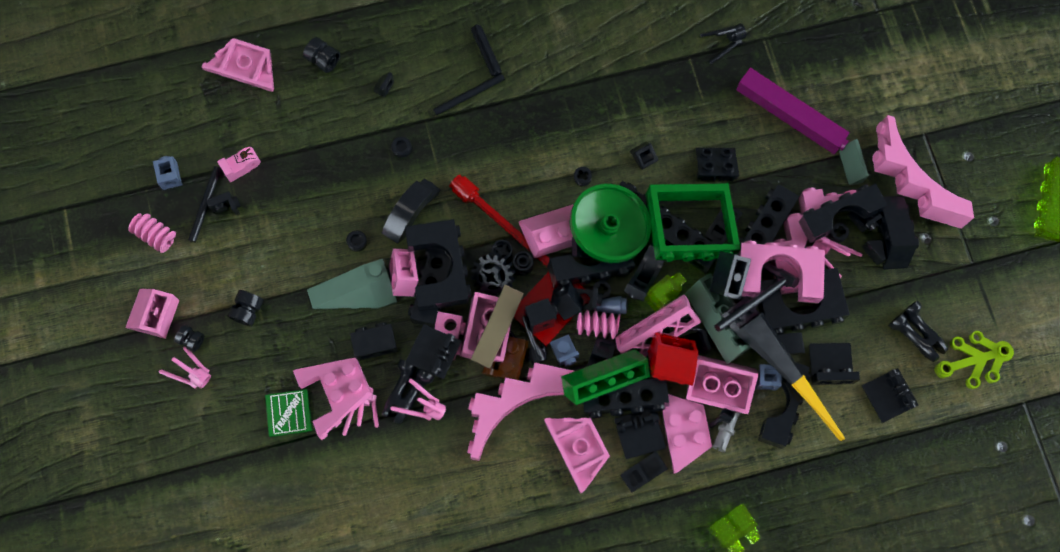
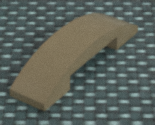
[470,285,523,369]

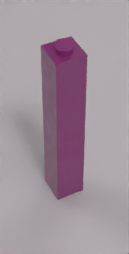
[736,68,850,155]

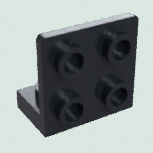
[808,343,860,385]

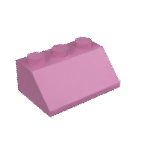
[518,204,574,258]
[460,292,511,362]
[686,355,759,414]

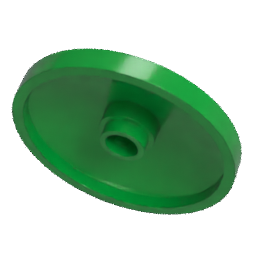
[570,184,651,263]

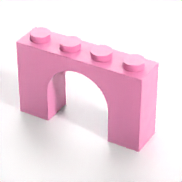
[738,241,825,303]

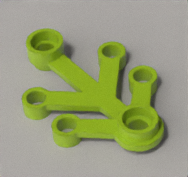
[934,331,1014,389]

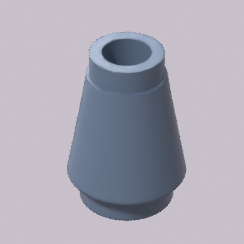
[597,296,627,316]

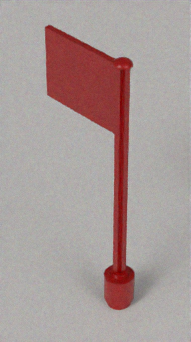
[449,174,590,346]

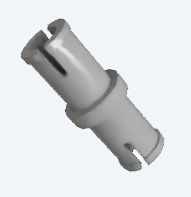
[712,410,740,452]

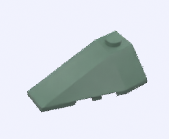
[307,259,397,309]

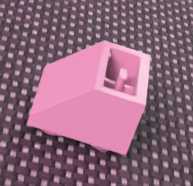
[125,289,179,339]

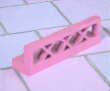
[615,295,701,356]

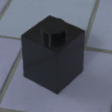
[551,283,584,321]

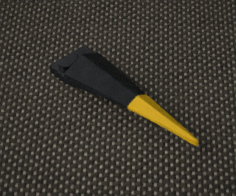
[722,296,845,441]

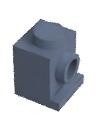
[153,156,183,190]
[755,364,781,390]

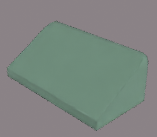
[839,139,869,185]

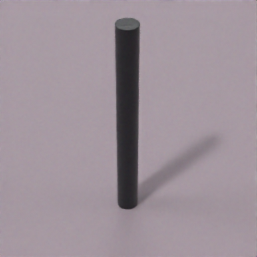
[433,73,505,116]
[188,166,222,243]

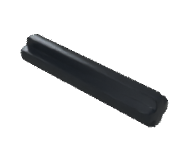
[471,24,502,77]

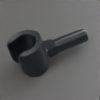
[708,408,734,428]

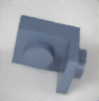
[550,334,579,367]

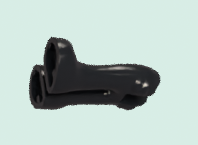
[888,300,949,362]
[382,359,435,424]

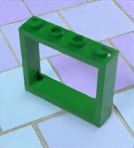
[645,183,741,262]

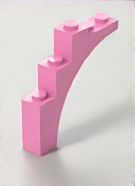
[872,115,974,228]
[771,188,856,295]
[467,363,574,461]

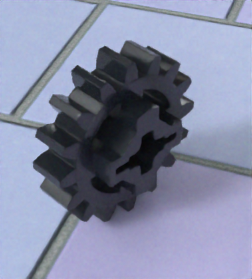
[471,252,516,297]

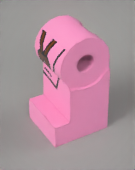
[217,147,260,183]

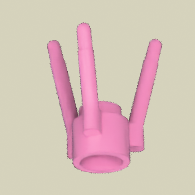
[813,236,863,278]
[159,346,211,389]
[390,379,446,421]
[342,387,379,436]

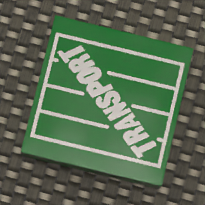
[265,389,312,438]

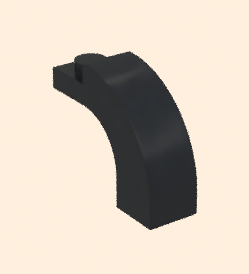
[382,179,441,244]
[624,242,666,301]

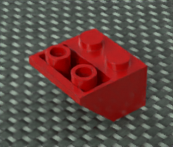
[647,332,698,386]

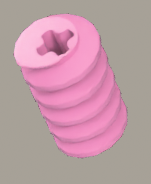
[128,213,176,253]
[576,310,620,340]

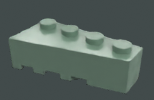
[685,273,752,365]

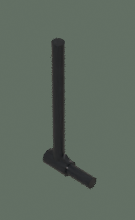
[714,262,799,332]

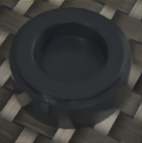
[391,137,412,158]
[346,230,367,252]

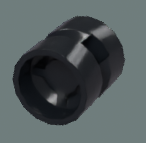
[303,37,341,73]
[227,290,264,327]

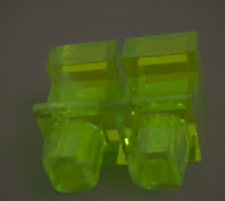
[645,272,687,312]
[707,503,761,552]

